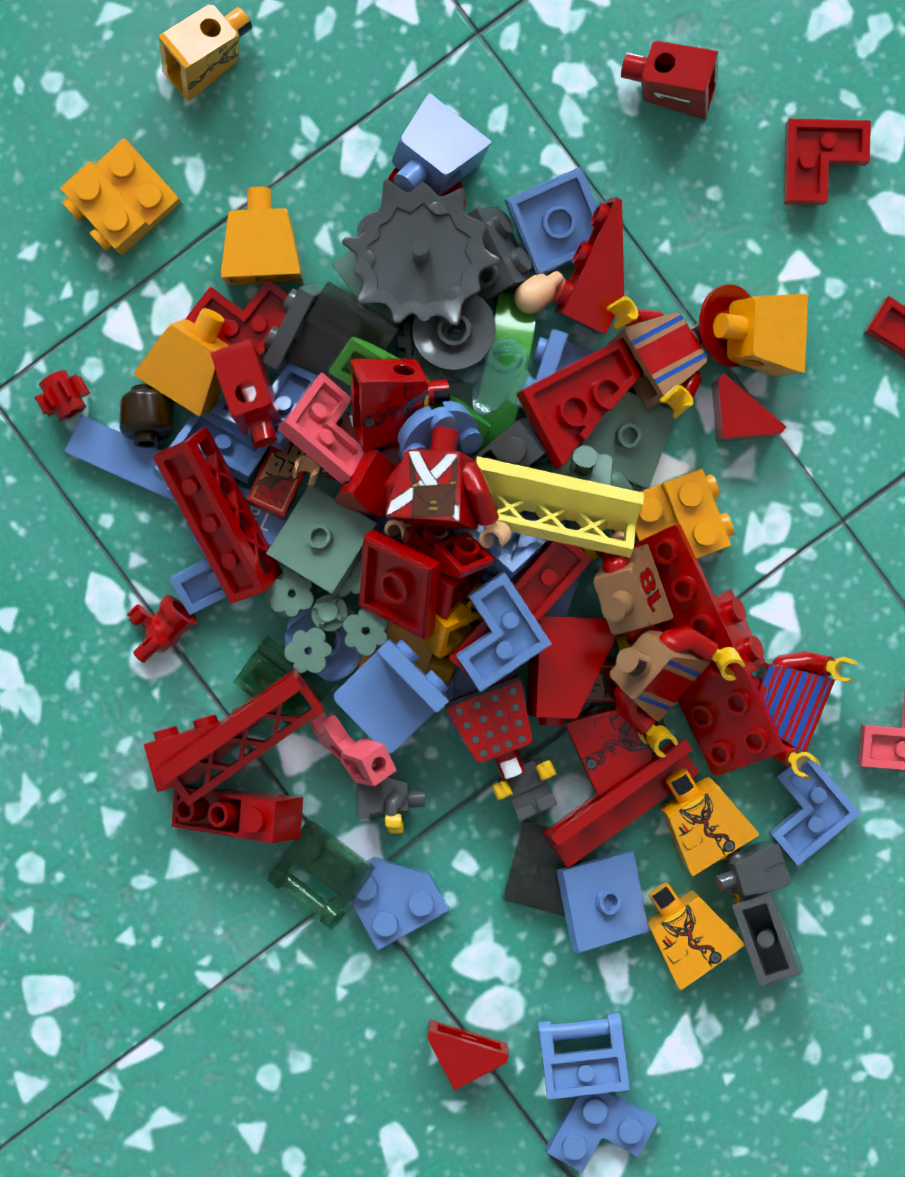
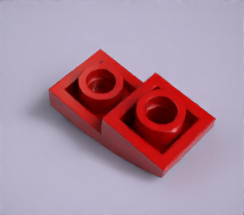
[402,525,494,579]

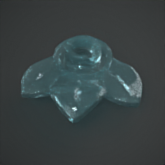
[451,338,534,416]

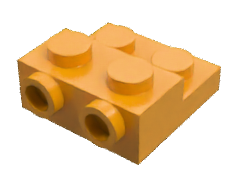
[60,138,182,256]
[635,468,735,558]

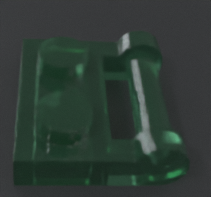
[267,820,376,930]

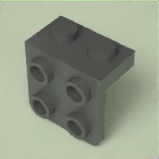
[467,207,533,302]
[262,283,380,392]

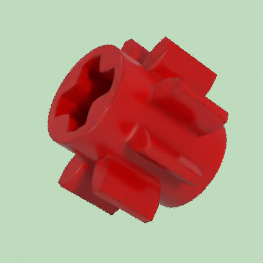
[35,370,90,421]

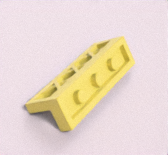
[476,456,644,558]

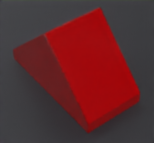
[712,373,786,442]
[427,1020,509,1091]

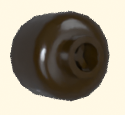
[119,384,174,448]

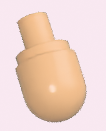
[514,271,564,314]

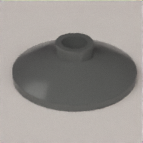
[413,294,496,371]

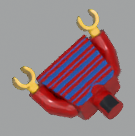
[752,651,859,780]

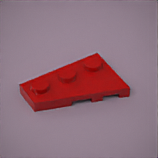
[516,338,641,469]

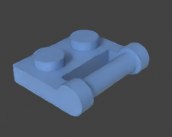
[538,1013,630,1100]

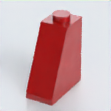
[527,616,618,726]

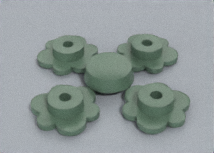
[270,557,389,674]

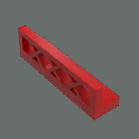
[153,427,283,604]
[448,541,593,677]
[154,668,325,806]
[542,739,700,868]

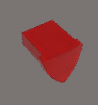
[335,450,396,518]

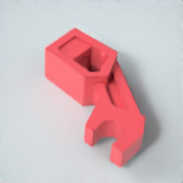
[309,712,397,787]

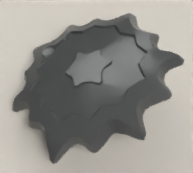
[342,180,500,326]

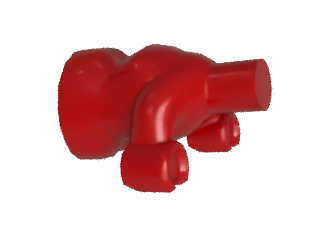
[127,594,197,663]

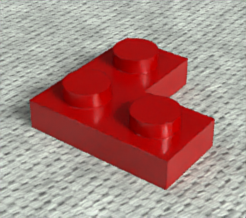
[783,118,871,205]
[185,279,288,359]

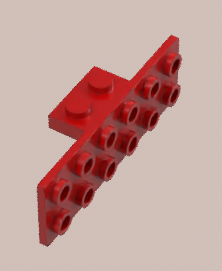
[634,524,785,776]

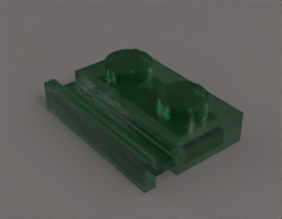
[233,636,333,732]

